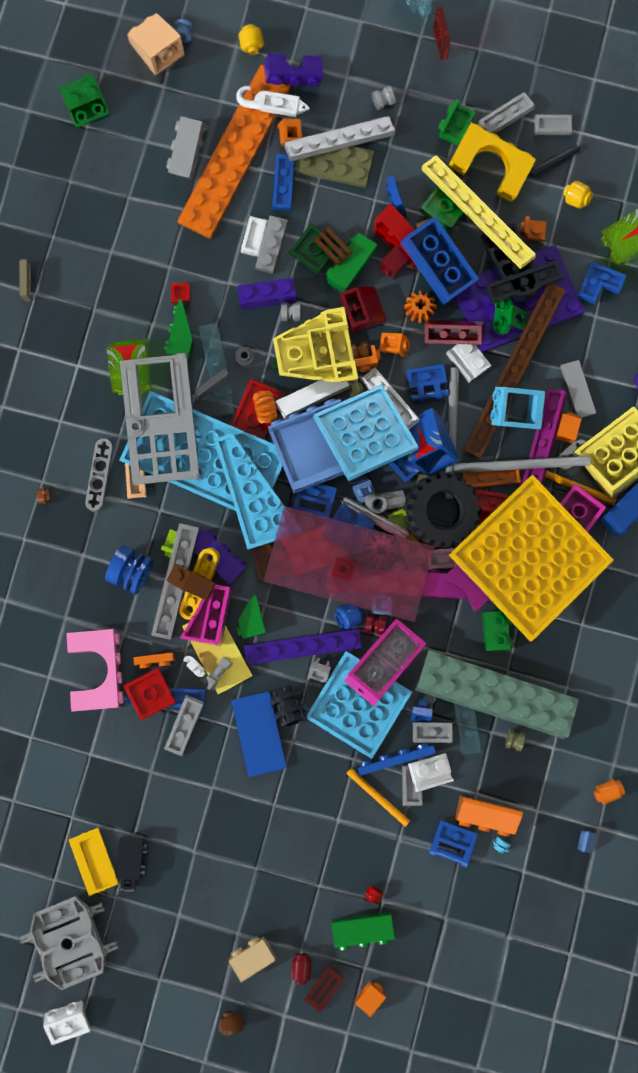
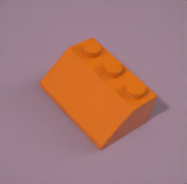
[455,796,523,837]

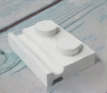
[446,344,491,383]
[408,753,454,792]

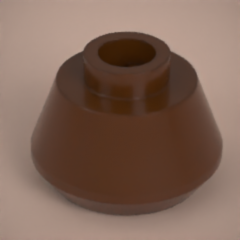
[218,1010,246,1036]

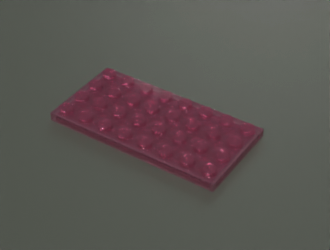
[264,506,434,622]

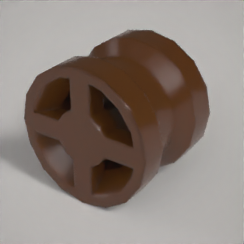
[351,341,369,359]

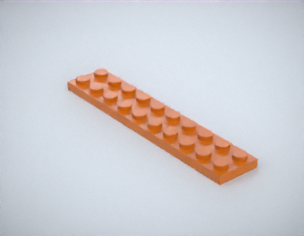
[178,65,292,239]

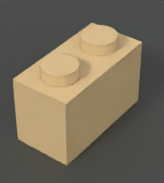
[229,936,276,982]

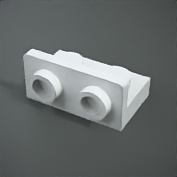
[43,1001,90,1045]

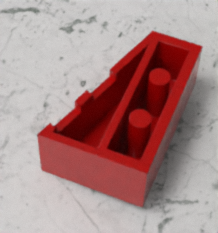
[374,203,417,269]

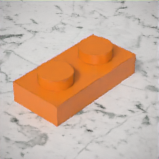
[133,653,175,669]

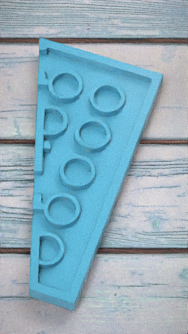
[214,434,303,550]

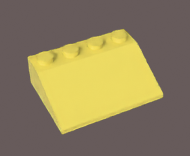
[574,406,638,500]

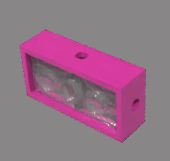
[344,619,427,706]

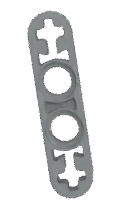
[85,438,113,512]

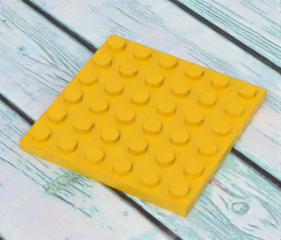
[449,475,613,641]

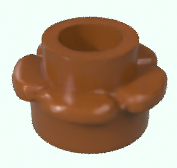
[37,486,50,505]

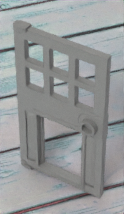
[120,353,200,485]

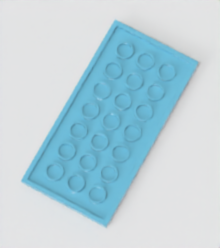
[120,391,283,511]

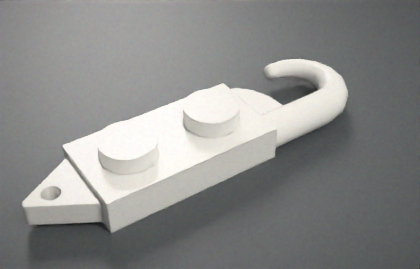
[236,86,309,117]

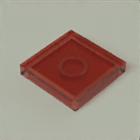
[433,7,451,60]

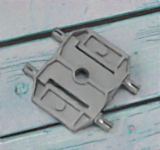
[19,896,118,990]

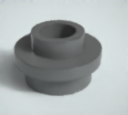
[235,347,254,366]

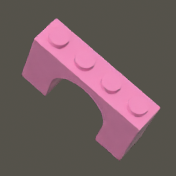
[67,629,124,711]

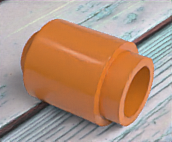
[593,779,625,805]

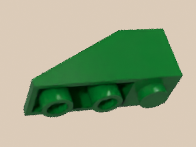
[164,299,194,363]

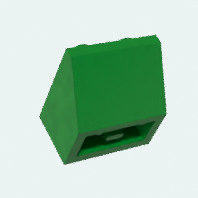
[58,73,110,128]

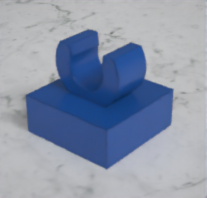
[410,699,433,723]

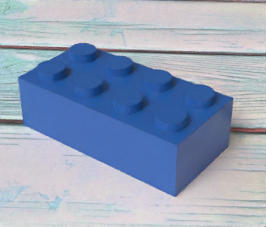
[400,216,479,305]

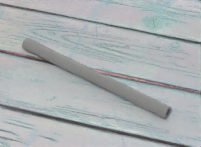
[445,367,459,499]
[454,456,590,473]

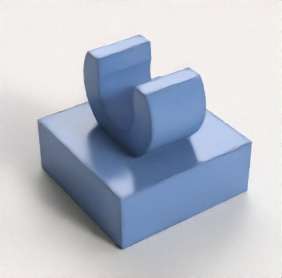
[352,480,375,504]

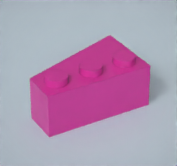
[180,585,232,647]

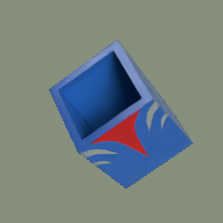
[407,408,460,476]

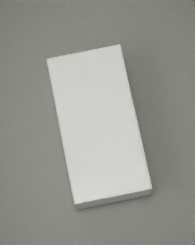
[241,216,268,257]

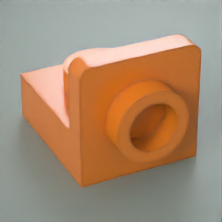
[519,216,546,242]
[379,333,410,357]

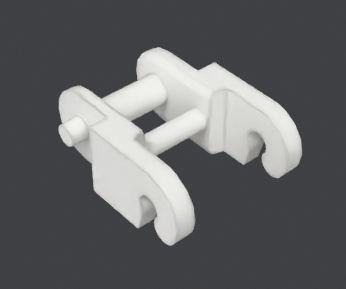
[184,656,206,677]

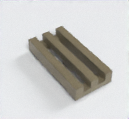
[19,259,31,302]

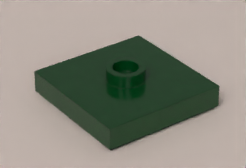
[289,224,340,275]

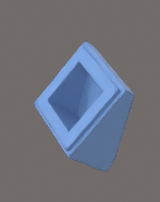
[578,830,596,853]

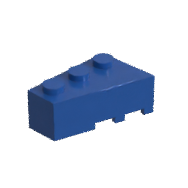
[599,482,638,536]

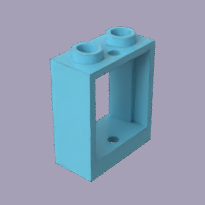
[491,387,545,429]

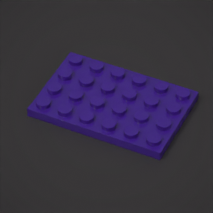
[456,245,585,353]

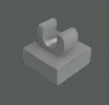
[308,658,331,684]

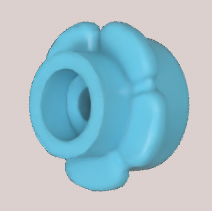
[492,835,511,853]

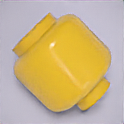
[239,25,264,55]
[563,181,593,209]

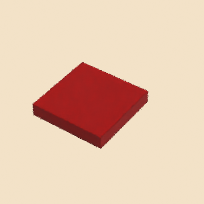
[124,668,177,721]

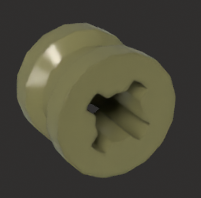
[505,729,526,752]

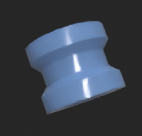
[175,19,193,42]

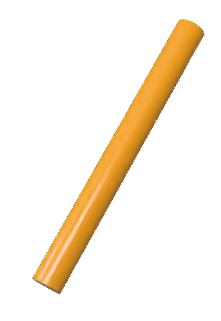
[545,471,617,505]
[346,768,410,826]

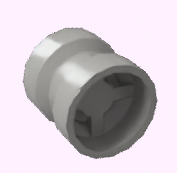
[372,86,396,110]
[281,302,300,322]

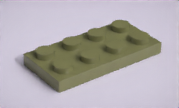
[294,136,374,188]

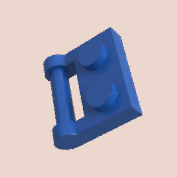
[291,484,337,522]
[429,820,478,867]

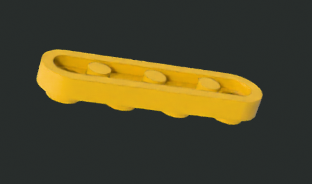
[179,548,220,620]

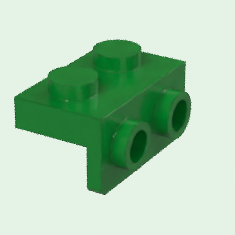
[438,99,476,146]

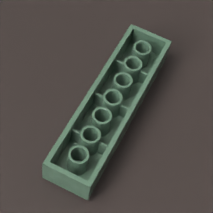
[415,650,579,739]

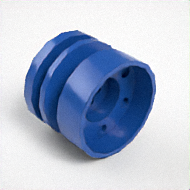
[105,545,153,595]

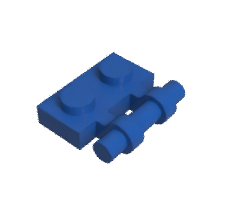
[406,364,449,403]

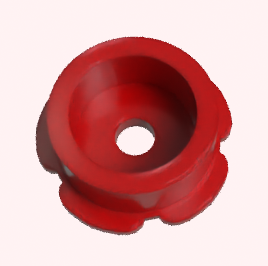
[364,885,383,904]

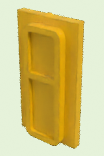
[69,827,119,896]

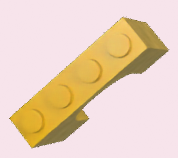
[447,122,536,203]

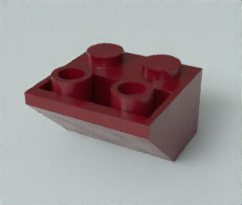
[340,287,387,334]

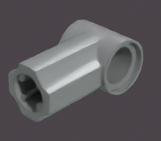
[365,489,406,513]

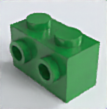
[482,611,513,652]

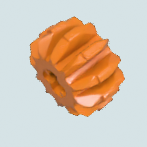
[404,290,436,323]
[253,390,277,423]

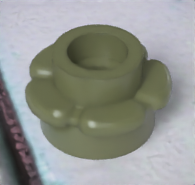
[348,380,363,397]

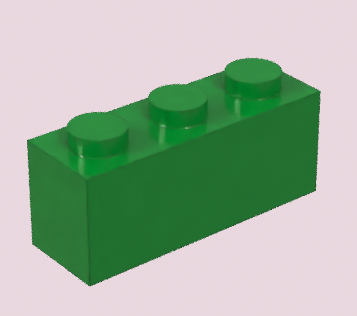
[326,233,377,292]
[331,912,394,950]

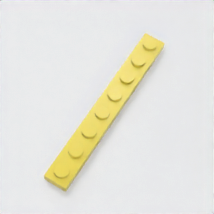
[422,156,536,269]

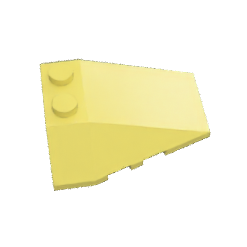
[273,307,358,383]

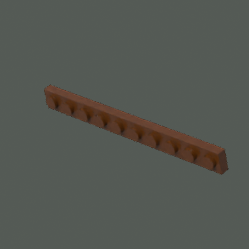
[463,283,565,459]

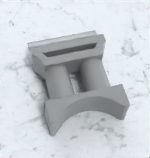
[206,657,233,690]

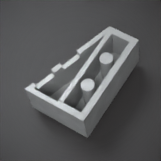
[167,116,209,179]

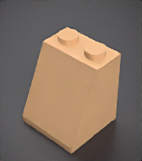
[127,13,185,75]

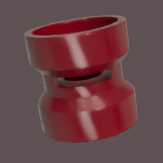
[364,613,387,635]

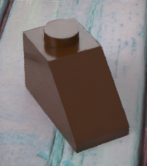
[166,563,216,601]

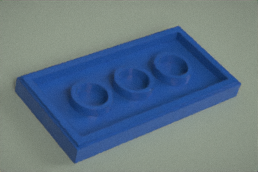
[231,692,287,777]

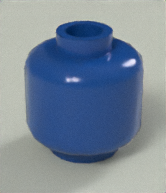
[334,601,364,629]

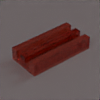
[304,966,344,1012]

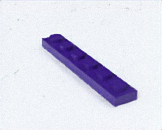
[244,629,362,665]

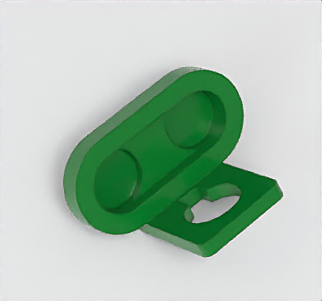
[493,299,527,335]

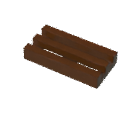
[314,227,352,266]

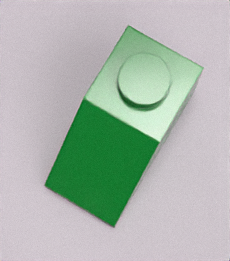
[236,595,266,639]

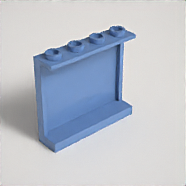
[268,399,344,494]

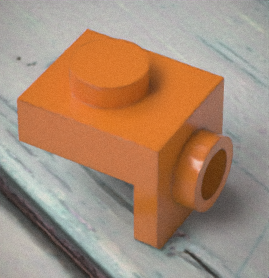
[354,345,381,373]

